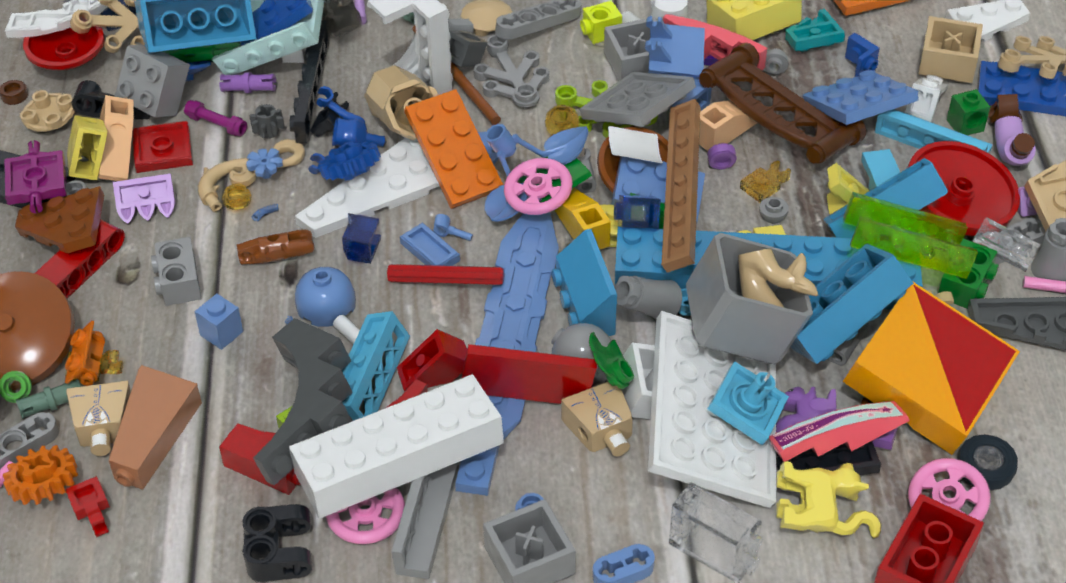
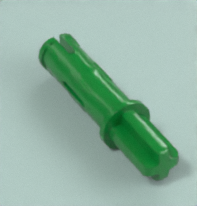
[163,42,241,63]

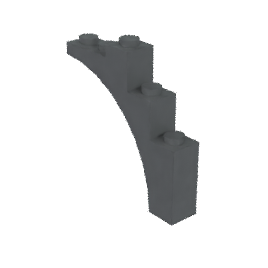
[253,318,353,486]

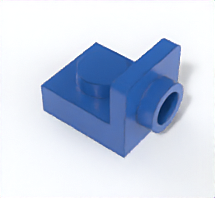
[845,33,880,77]

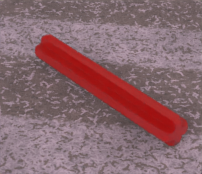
[387,264,505,285]

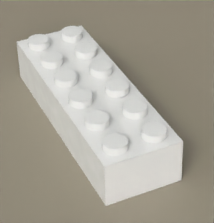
[289,374,504,519]

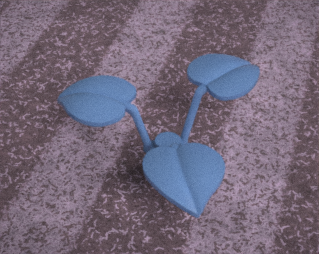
[478,124,588,222]

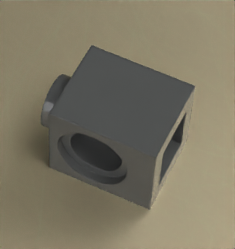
[449,31,488,67]

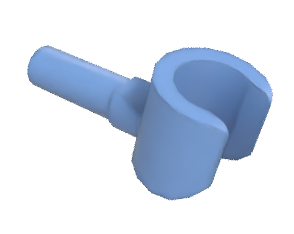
[433,214,473,241]

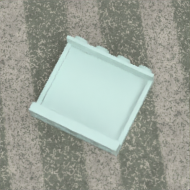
[212,0,324,75]

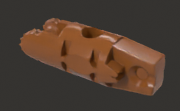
[237,229,315,265]

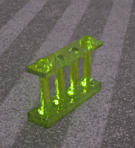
[843,192,978,279]

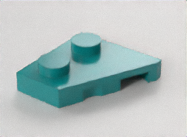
[785,9,845,51]

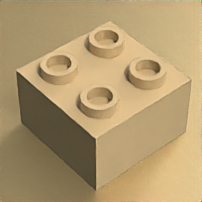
[918,16,983,83]

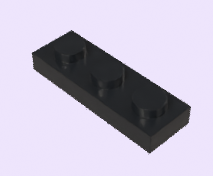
[776,441,881,476]

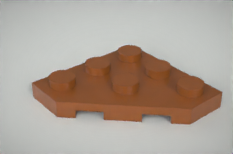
[15,186,105,253]

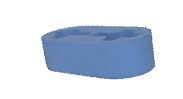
[592,544,655,583]

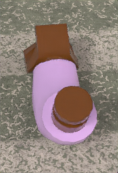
[987,94,1036,166]

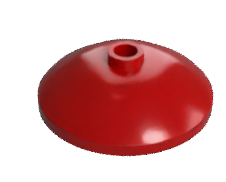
[23,21,105,71]

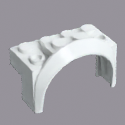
[367,0,453,95]

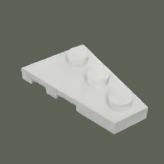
[946,0,1030,42]

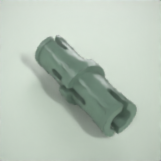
[16,379,81,419]

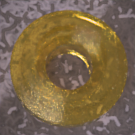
[222,183,252,210]

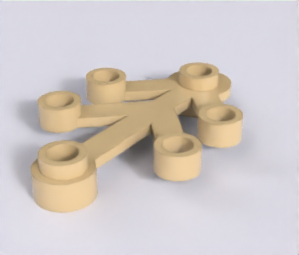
[70,0,145,53]
[998,36,1066,79]

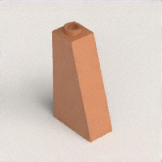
[109,365,202,490]

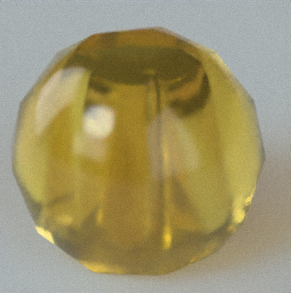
[544,104,580,135]

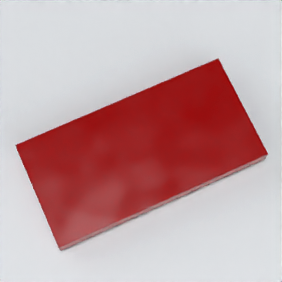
[461,344,597,404]

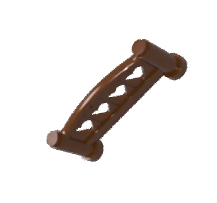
[699,43,866,164]

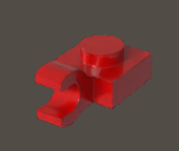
[65,476,110,537]

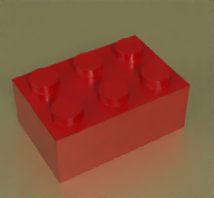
[874,493,984,583]

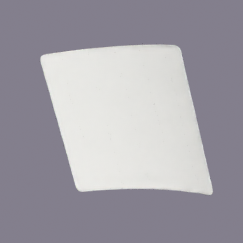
[608,126,663,163]

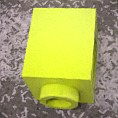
[580,0,622,44]

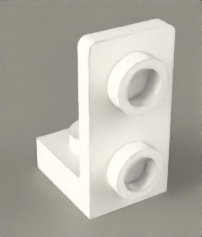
[905,75,948,122]

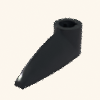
[72,80,151,119]

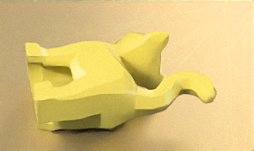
[776,462,881,538]

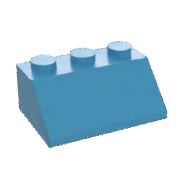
[552,229,617,336]

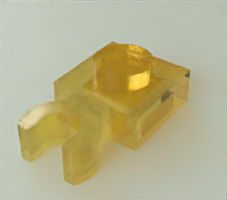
[740,160,791,203]

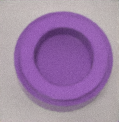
[707,143,737,169]

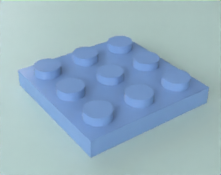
[802,70,919,125]

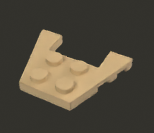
[1024,160,1066,231]

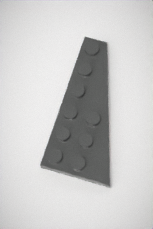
[968,297,1066,350]

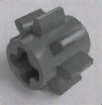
[249,104,285,139]

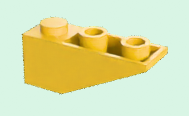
[554,188,611,250]

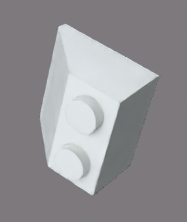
[622,342,655,419]

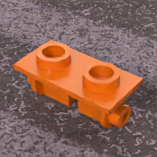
[65,321,105,386]

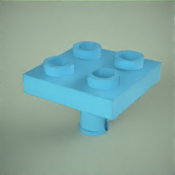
[707,361,789,445]

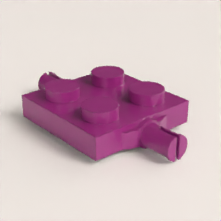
[5,140,67,213]

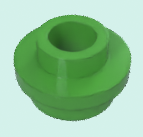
[0,371,32,403]

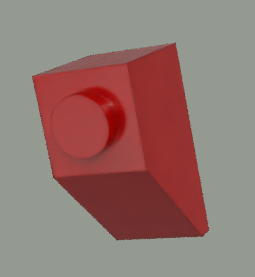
[396,329,467,391]

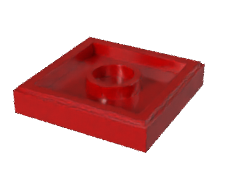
[132,121,193,173]

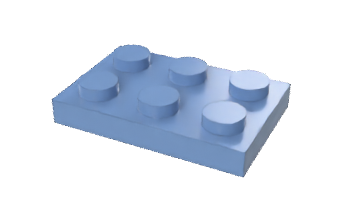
[611,156,705,224]

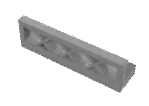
[391,462,459,579]

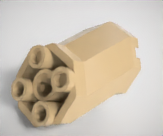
[364,65,438,141]

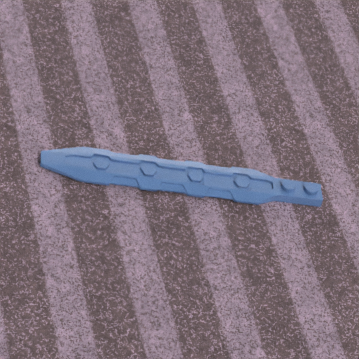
[455,212,559,496]

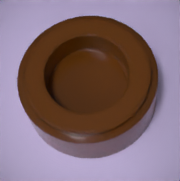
[0,80,28,105]

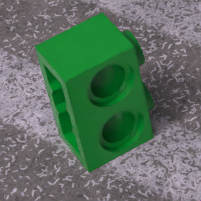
[938,238,999,309]

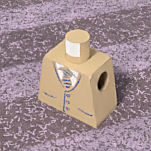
[67,381,131,456]
[561,382,633,456]

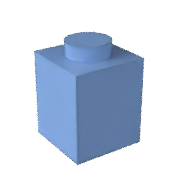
[194,293,243,350]

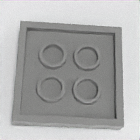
[579,72,696,127]

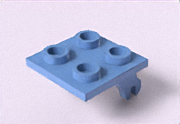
[645,16,705,78]

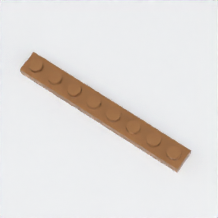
[661,99,700,273]

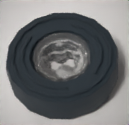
[957,434,1018,490]

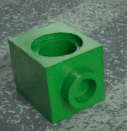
[947,89,990,135]

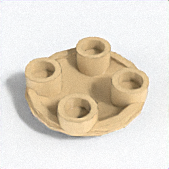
[461,0,512,37]
[20,90,75,132]

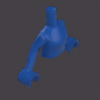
[308,86,385,174]

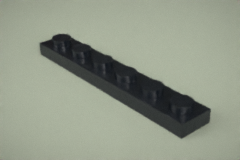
[290,21,329,143]

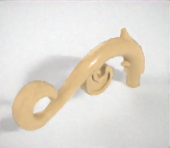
[198,139,305,212]

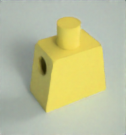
[67,116,108,180]

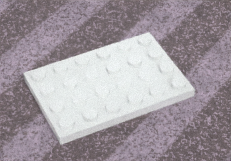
[648,311,776,508]

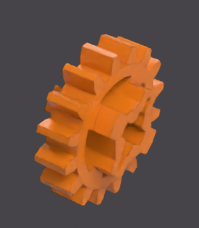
[3,445,78,505]

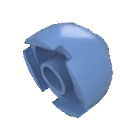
[295,267,356,327]

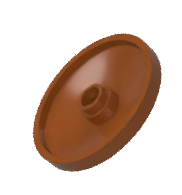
[0,271,75,391]

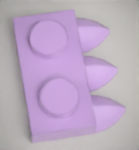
[113,173,176,224]

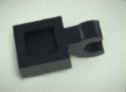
[310,92,349,137]

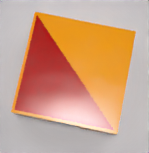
[842,281,1020,455]

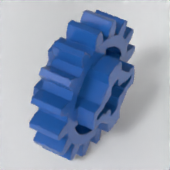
[318,141,381,181]

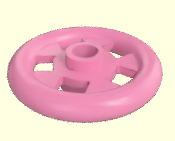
[504,158,572,215]
[908,458,990,521]
[326,487,405,544]

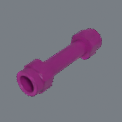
[184,100,248,137]

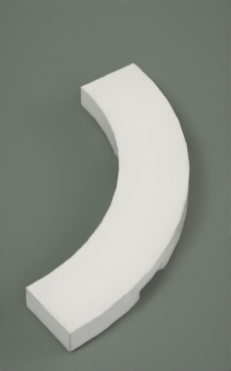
[5,0,108,38]

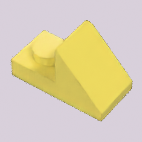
[827,163,869,214]

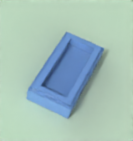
[400,222,460,266]

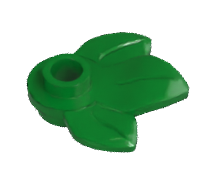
[589,332,634,389]

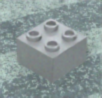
[604,17,657,81]
[115,45,190,117]
[483,499,576,583]

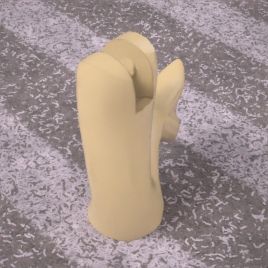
[738,248,818,307]

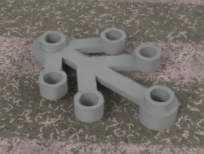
[474,34,549,108]

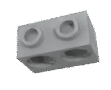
[151,237,201,306]

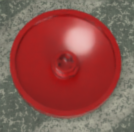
[906,141,1020,236]

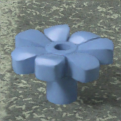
[246,148,283,179]

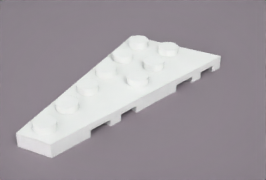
[295,137,440,238]

